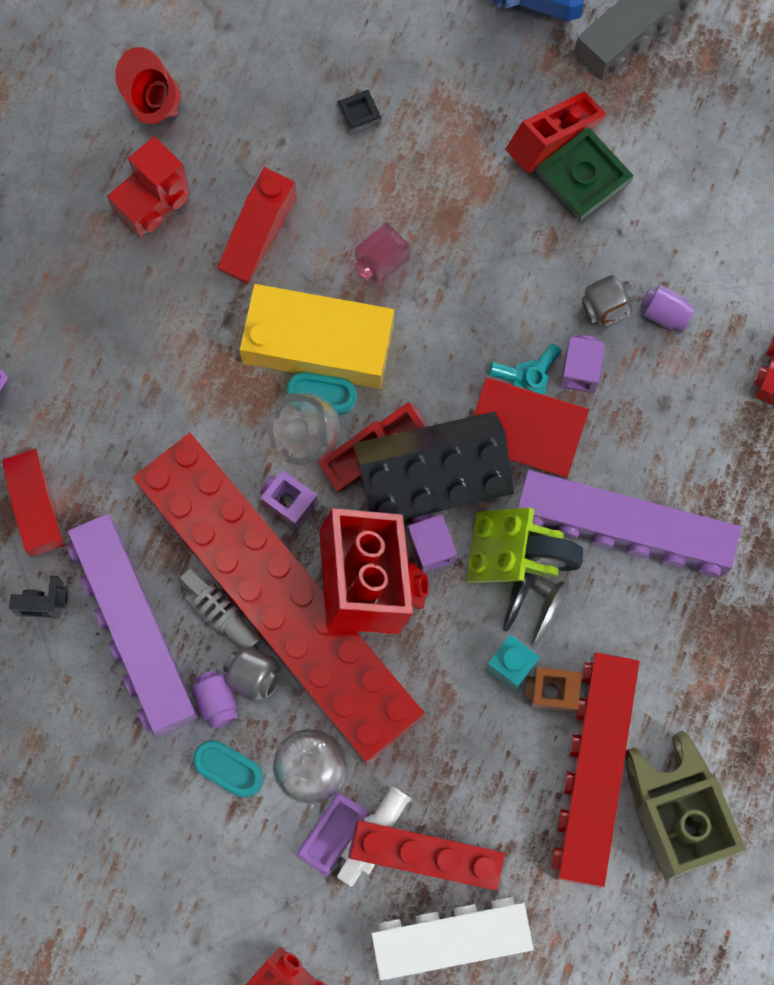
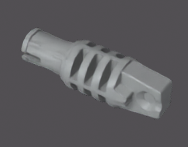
[179,569,262,649]

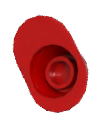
[115,47,181,125]

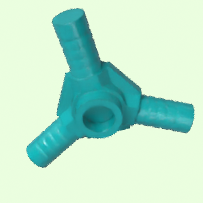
[487,343,562,394]

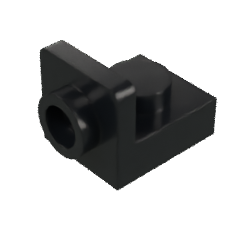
[9,575,69,619]

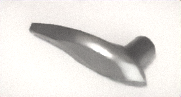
[532,576,566,646]

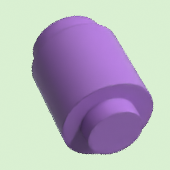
[640,285,696,332]
[191,670,238,729]

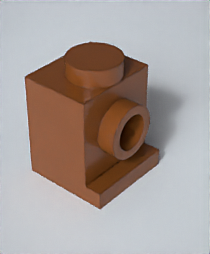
[524,667,582,714]

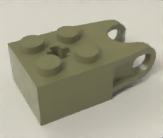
[625,731,746,881]

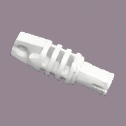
[337,786,411,887]

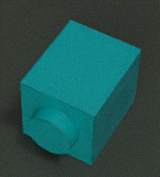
[485,634,540,692]

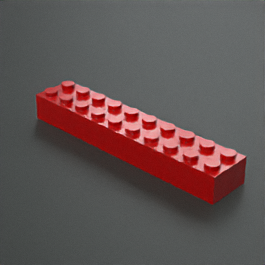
[132,432,425,766]

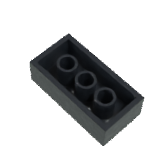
[353,411,514,520]

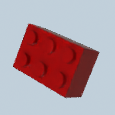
[319,508,413,634]

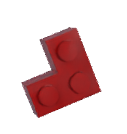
[107,136,190,238]

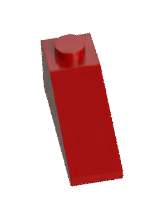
[505,91,607,174]
[217,167,297,284]

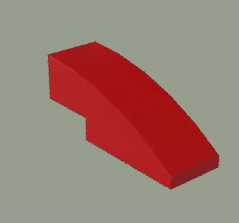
[318,402,429,492]
[2,449,66,557]

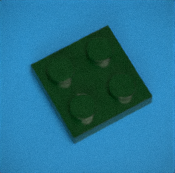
[536,127,634,221]

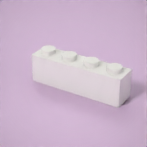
[372,897,534,981]

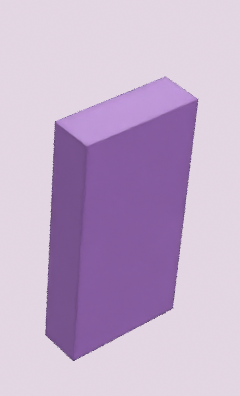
[296,791,370,877]

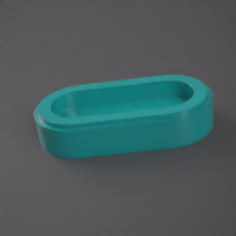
[286,372,357,415]
[193,740,264,798]

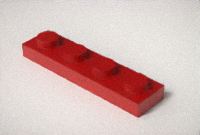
[348,819,505,891]

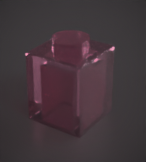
[355,222,410,285]

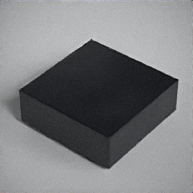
[337,90,382,135]

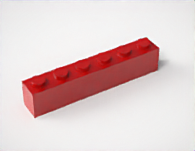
[550,652,640,888]

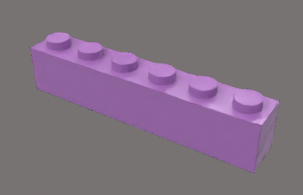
[517,470,742,578]
[66,513,199,737]

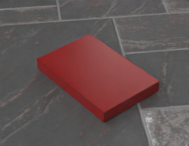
[474,377,589,478]

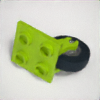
[465,507,583,583]

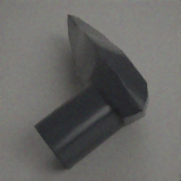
[503,572,533,632]

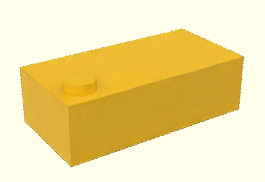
[240,284,394,389]

